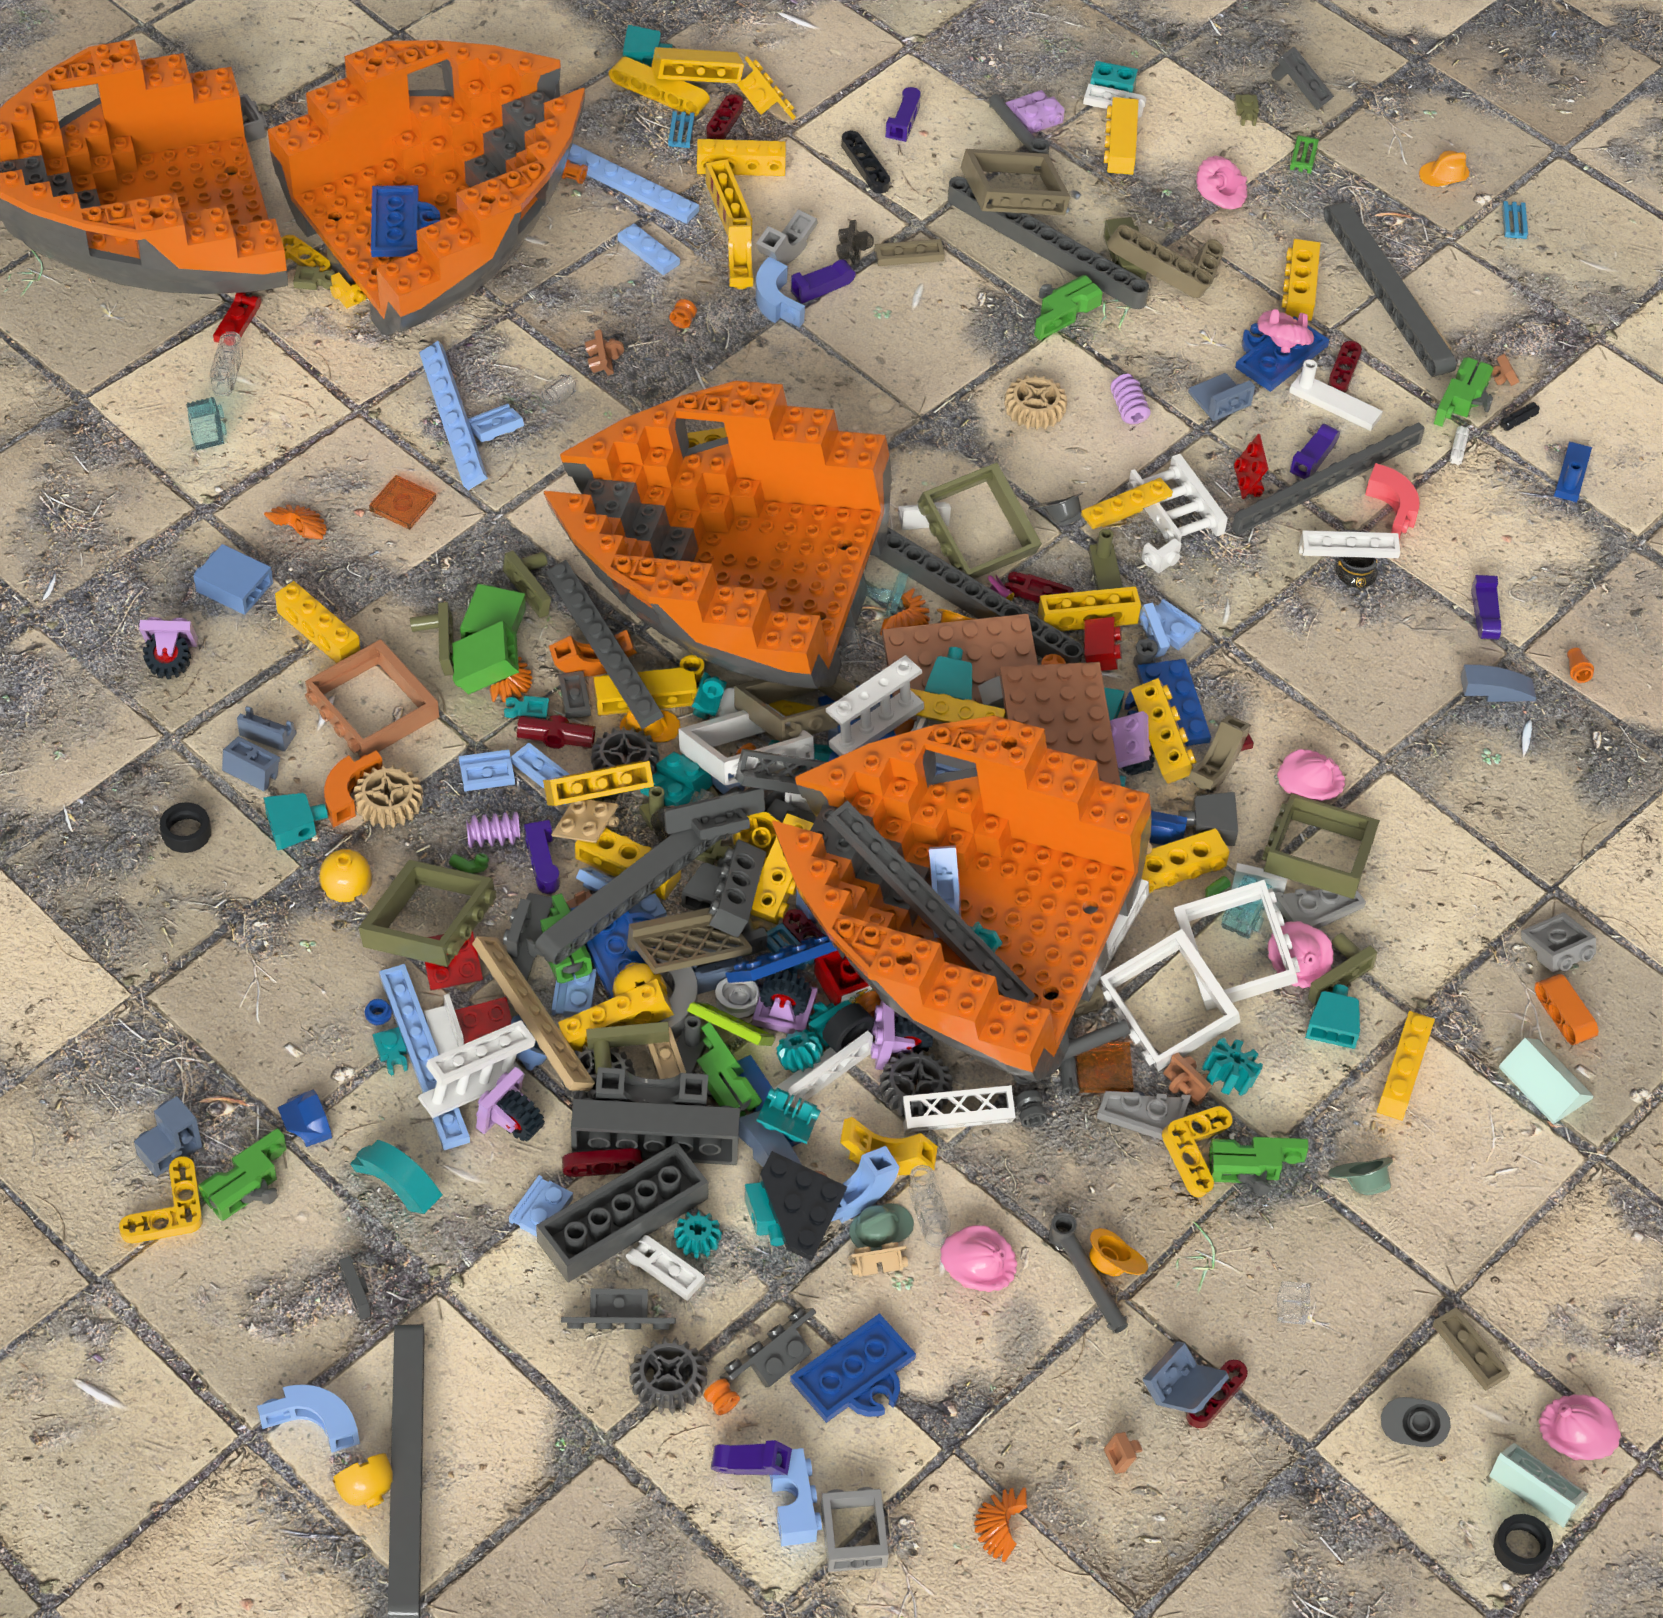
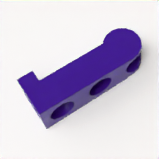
[885,87,921,142]
[791,259,856,304]
[1290,423,1340,479]
[1471,575,1501,640]
[524,820,560,894]
[711,1440,792,1475]

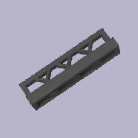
[735,749,826,795]

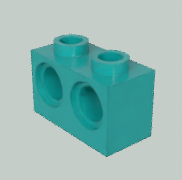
[1090,61,1138,93]

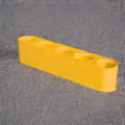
[608,57,710,116]

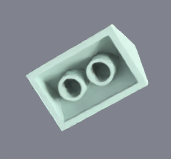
[1499,1038,1594,1124]
[1490,1443,1588,1528]

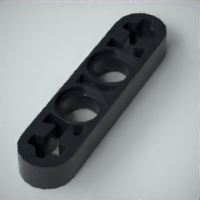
[841,130,890,194]

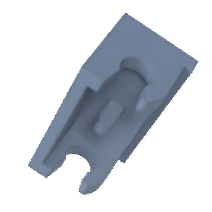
[237,706,297,752]
[222,736,280,791]
[692,956,746,995]

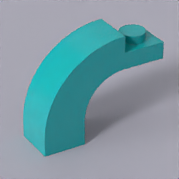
[350,1140,443,1214]

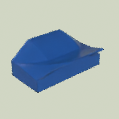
[1149,811,1188,845]
[277,1089,332,1147]

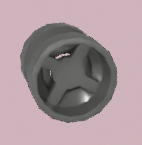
[1015,1090,1047,1128]

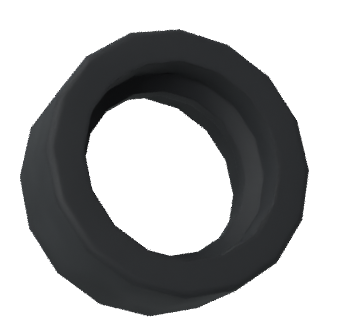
[160,802,211,853]
[822,1003,874,1053]
[1493,1514,1553,1575]

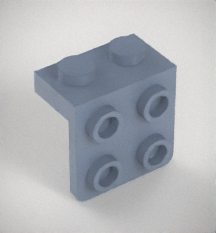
[1142,1341,1229,1414]

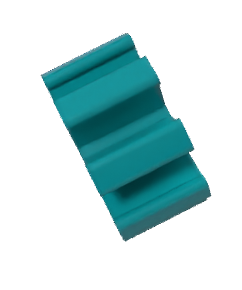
[1202,1038,1263,1096]

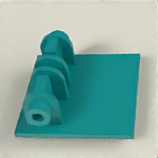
[756,1087,821,1144]

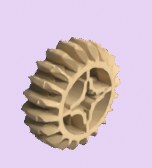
[1004,374,1067,431]
[353,764,423,829]

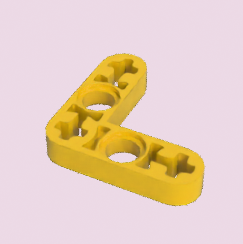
[281,235,331,272]
[1162,1106,1232,1198]
[119,1157,203,1243]

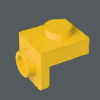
[330,272,366,309]

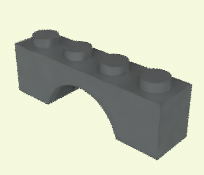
[596,1067,708,1106]

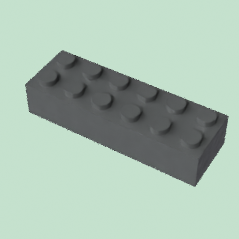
[571,1098,740,1165]
[536,1142,709,1283]

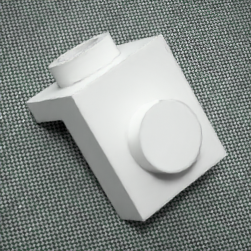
[1142,538,1181,574]

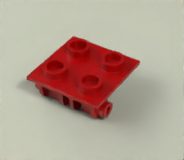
[1234,434,1269,499]
[425,931,483,991]
[455,997,512,1044]

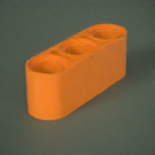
[1534,974,1599,1045]

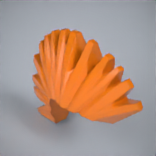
[264,505,327,540]
[880,588,930,636]
[489,657,532,702]
[974,1488,1027,1562]

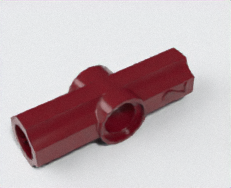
[517,715,596,749]

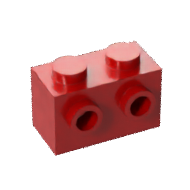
[1084,617,1122,671]

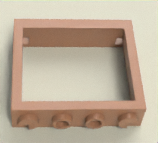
[305,639,439,757]

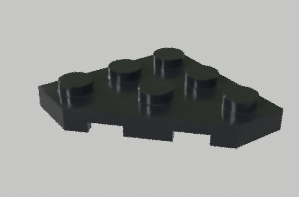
[759,1151,847,1261]

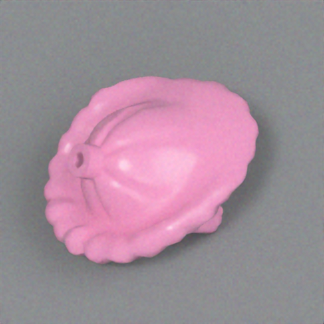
[1196,155,1247,209]
[1258,309,1314,353]
[1277,749,1345,801]
[1268,921,1334,988]
[940,1225,1017,1292]
[1539,1394,1621,1460]

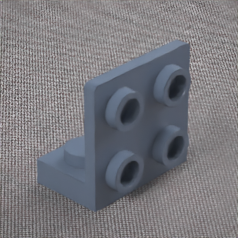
[1188,373,1255,421]

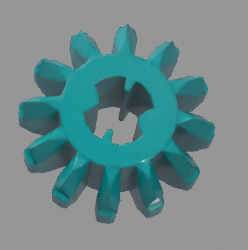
[776,1029,824,1073]
[674,1210,722,1260]

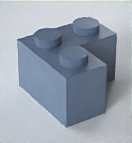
[134,1096,202,1177]

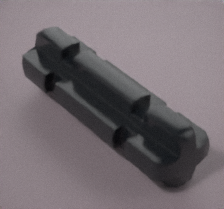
[1500,402,1540,431]

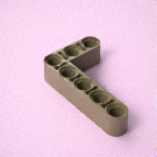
[1107,225,1224,298]

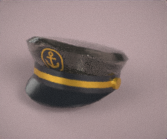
[1336,557,1377,588]

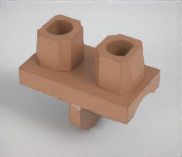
[585,329,624,376]
[1163,1053,1215,1106]

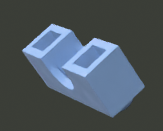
[769,1448,822,1547]

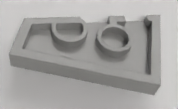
[1097,1091,1191,1140]

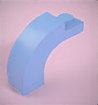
[756,257,805,327]
[929,845,961,938]
[831,1146,899,1223]
[257,1385,360,1452]

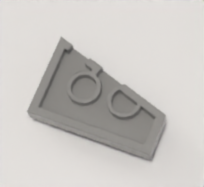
[1274,889,1366,929]

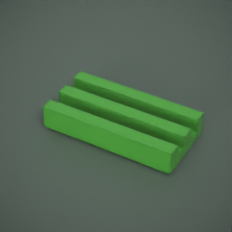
[1290,135,1319,174]

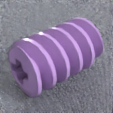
[1110,374,1151,424]
[466,812,520,848]

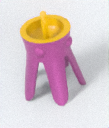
[988,575,1014,601]

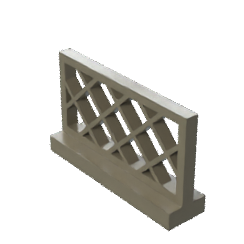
[627,908,752,974]

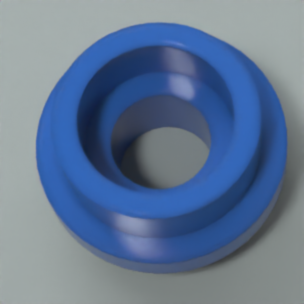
[365,999,392,1025]

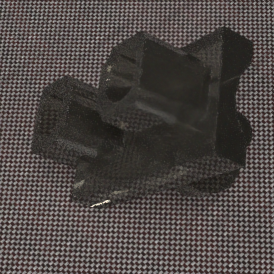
[836,220,874,265]

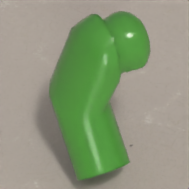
[449,853,489,874]
[1205,876,1231,898]

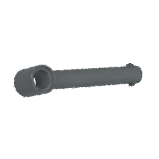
[988,94,1050,168]
[1011,1019,1131,1085]
[1049,1212,1128,1333]

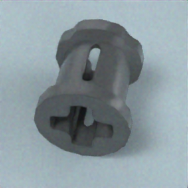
[1133,639,1158,668]

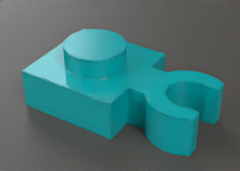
[504,696,550,719]
[372,1027,408,1076]

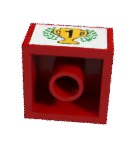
[814,950,873,1006]

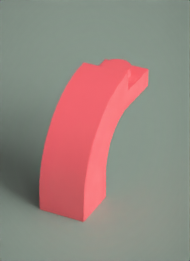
[1365,463,1420,539]

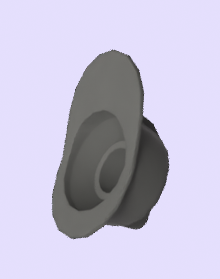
[1029,492,1083,526]
[1380,1397,1451,1447]

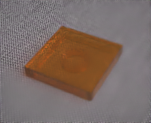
[369,475,436,530]
[1076,1042,1134,1093]

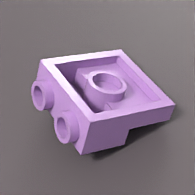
[1005,90,1065,134]

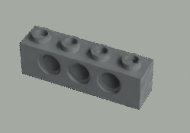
[708,839,766,938]

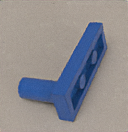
[1554,441,1592,502]

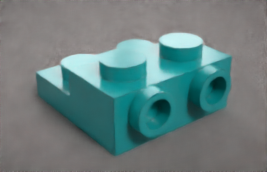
[640,752,713,808]

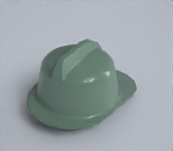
[1328,1157,1393,1195]
[849,1203,914,1251]

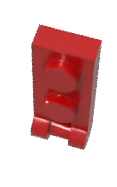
[213,293,261,347]

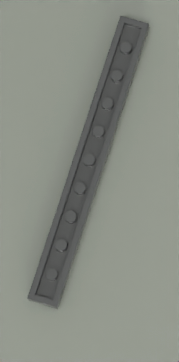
[1232,422,1425,536]
[545,560,664,729]
[827,800,1036,1003]

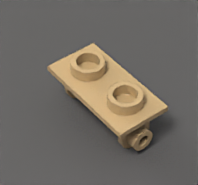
[848,1242,908,1278]

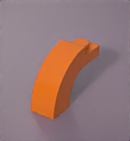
[549,630,637,676]
[324,750,383,828]

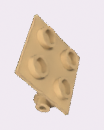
[551,799,619,843]

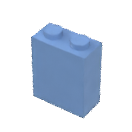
[194,544,273,615]

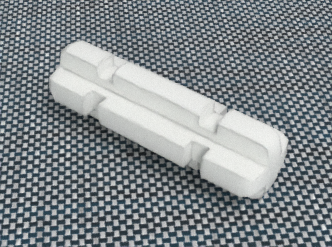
[1449,426,1469,465]

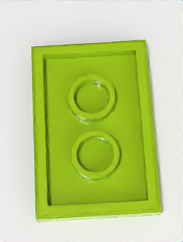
[687,1002,776,1046]

